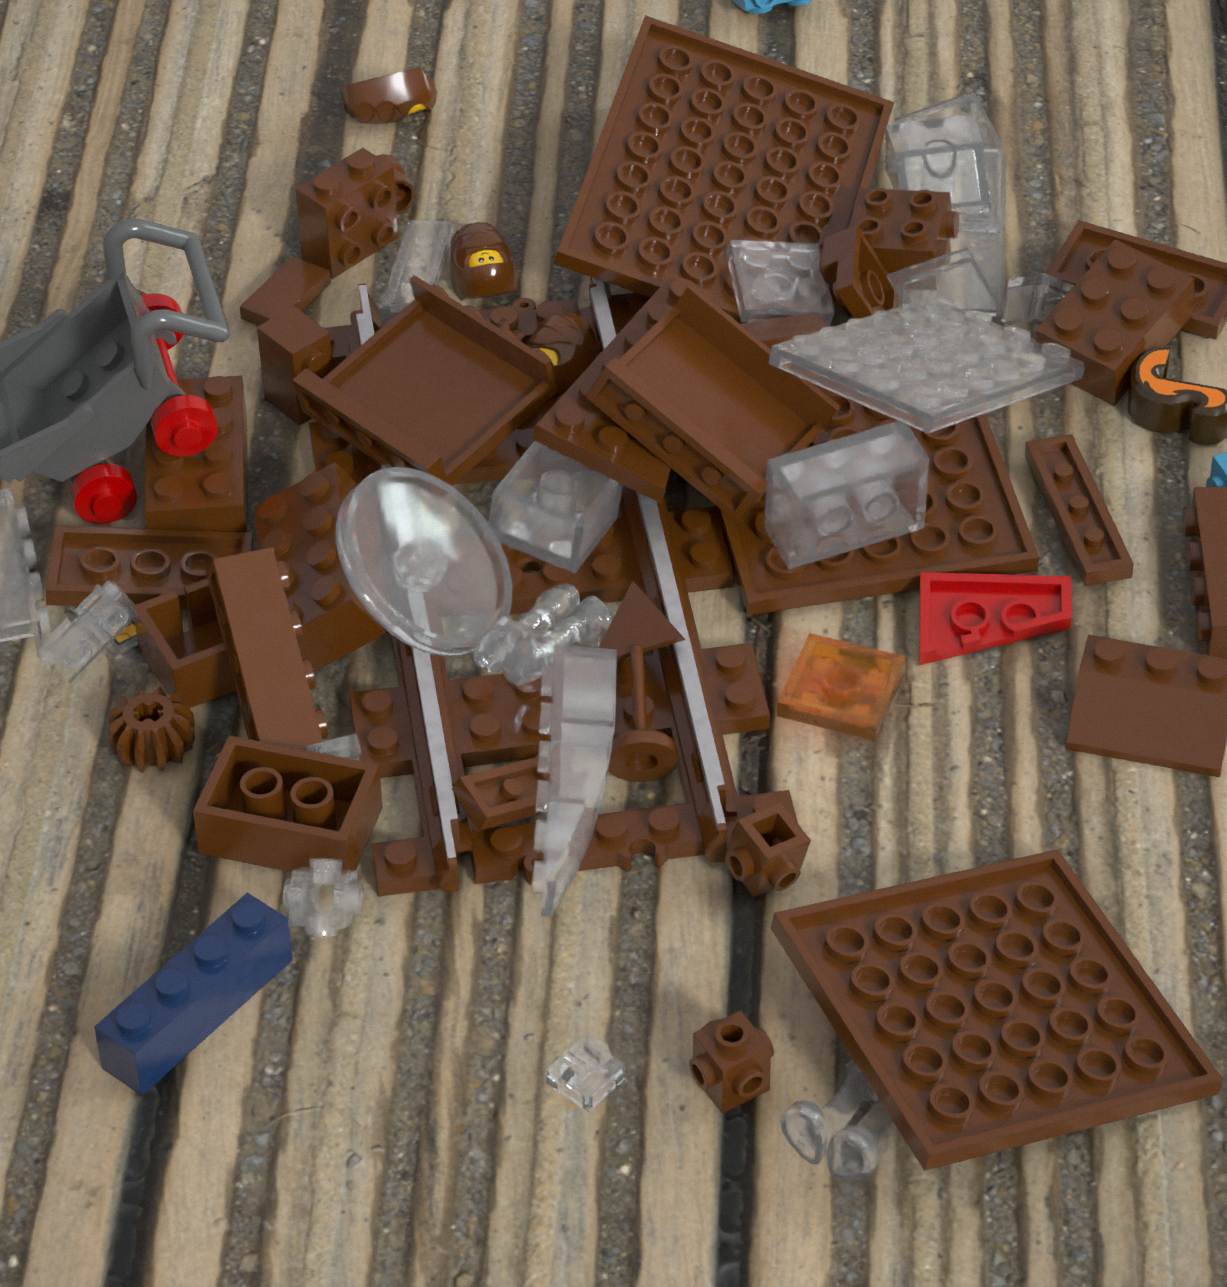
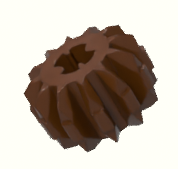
[107,686,195,773]

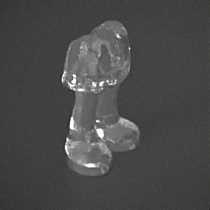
[473,584,613,686]
[780,1058,893,1181]

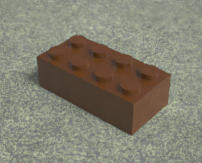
[145,375,248,532]
[254,462,386,672]

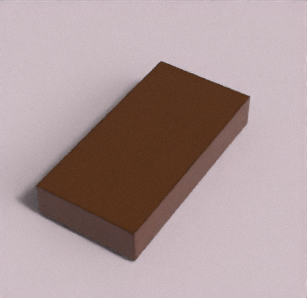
[240,256,331,326]

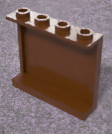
[292,275,558,500]
[585,284,840,523]

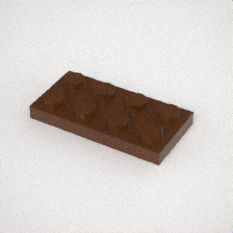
[1043,220,1227,340]
[46,525,253,610]

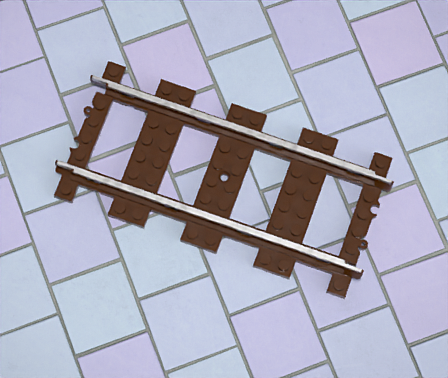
[309,277,798,897]

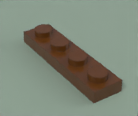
[1025,434,1134,586]

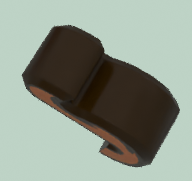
[1128,347,1227,444]

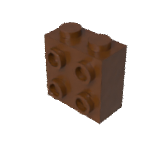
[295,147,399,279]
[848,188,959,286]

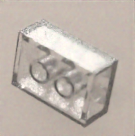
[765,419,929,569]

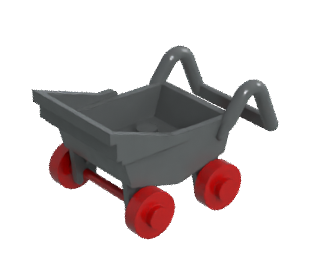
[0,219,230,524]

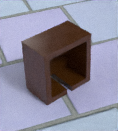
[132,578,236,708]

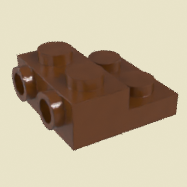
[819,225,899,356]

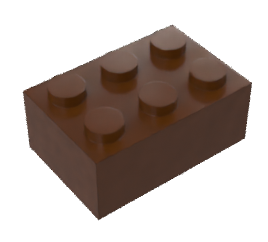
[1035,239,1194,406]
[193,736,383,884]

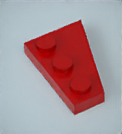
[919,572,1072,665]

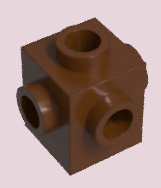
[724,802,811,898]
[689,1010,774,1113]

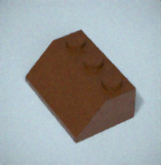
[1066,634,1227,777]

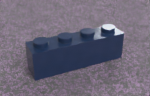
[94,892,293,1096]

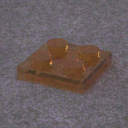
[777,633,907,741]

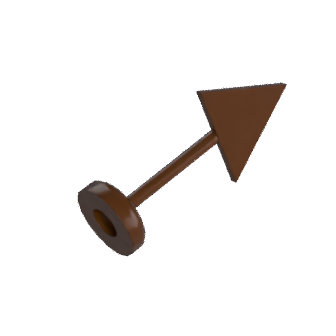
[590,580,686,782]

